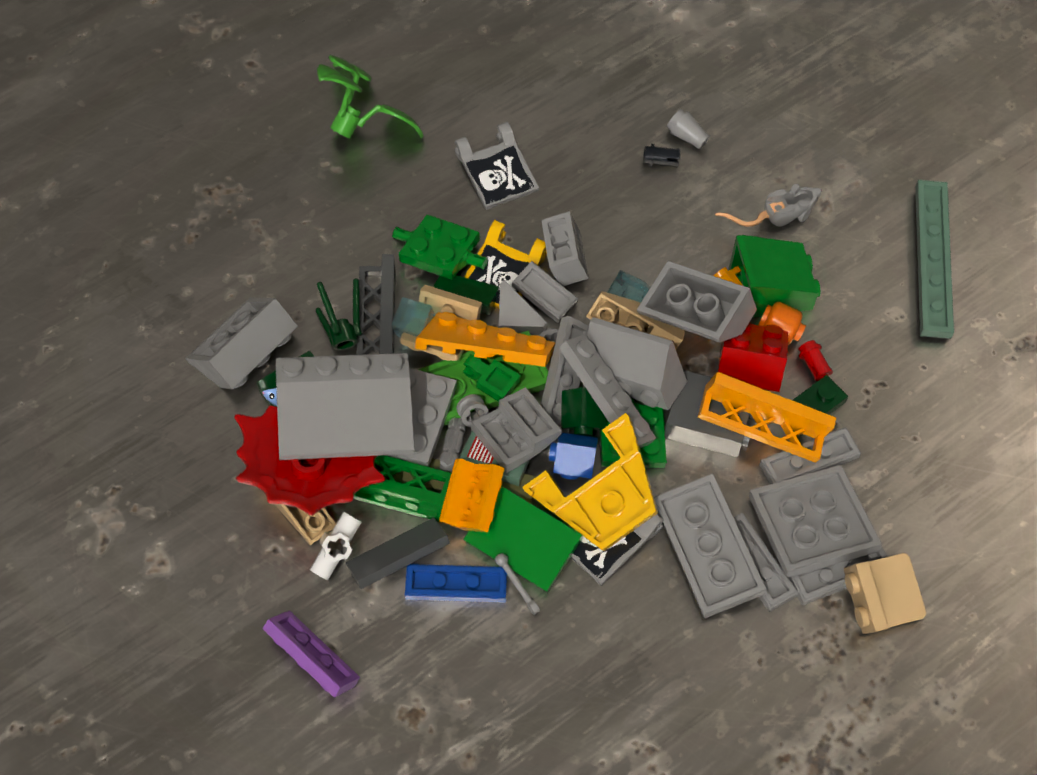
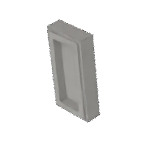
[512,261,578,323]

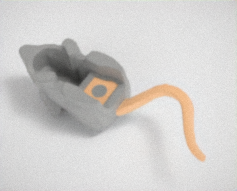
[715,184,822,227]

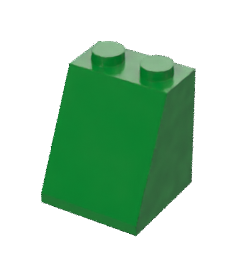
[728,235,820,318]

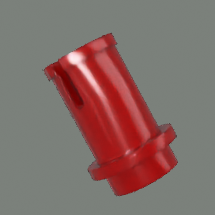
[798,340,833,382]

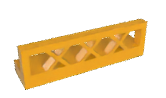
[697,372,836,463]

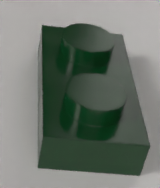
[792,375,848,436]

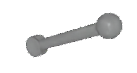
[495,553,540,615]

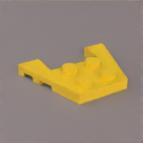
[522,413,658,551]

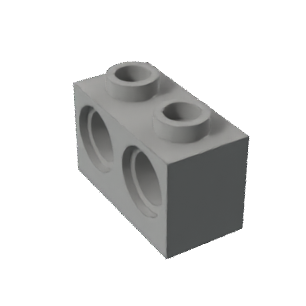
[541,211,589,286]

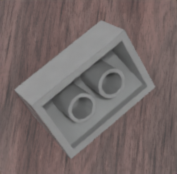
[637,261,757,343]
[185,297,298,389]
[587,317,687,410]

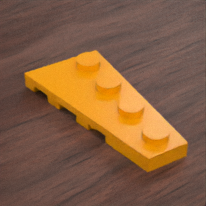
[415,312,555,367]

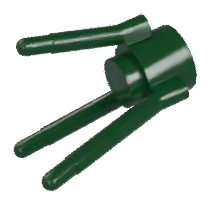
[315,278,362,351]

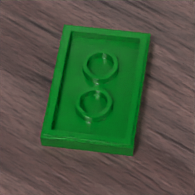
[463,486,583,593]

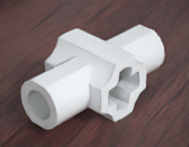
[310,511,362,580]

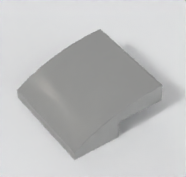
[471,387,562,473]

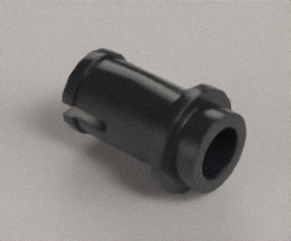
[643,143,680,167]

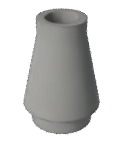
[667,109,710,150]

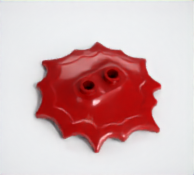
[234,405,385,516]

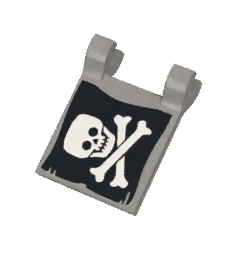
[454,122,539,210]
[569,514,663,586]

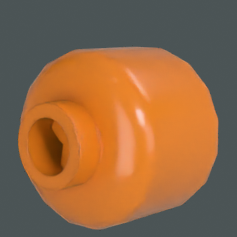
[758,301,806,346]

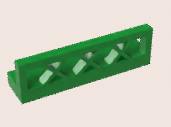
[354,455,451,523]

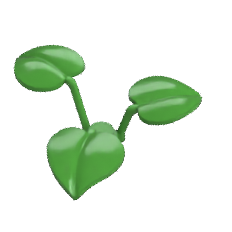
[317,55,423,139]

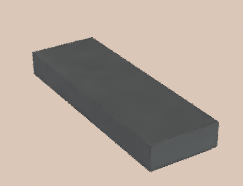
[346,518,450,589]

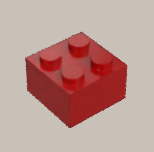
[717,322,788,392]

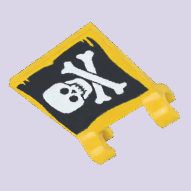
[464,220,547,309]

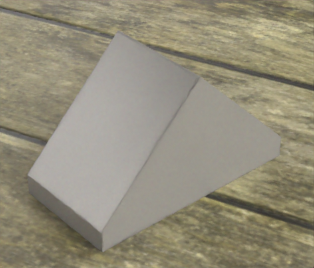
[499,280,547,335]

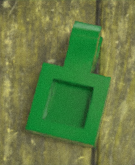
[463,354,521,402]

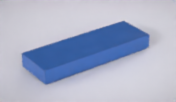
[405,564,507,603]

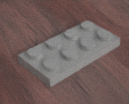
[654,473,767,619]

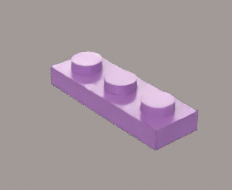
[263,610,361,698]

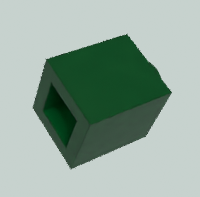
[561,387,606,436]

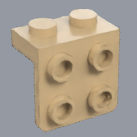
[400,285,482,361]
[843,553,926,634]

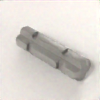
[440,417,466,473]

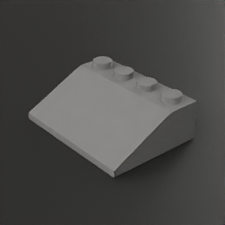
[276,353,414,460]

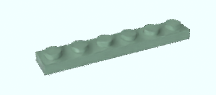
[915,180,954,339]

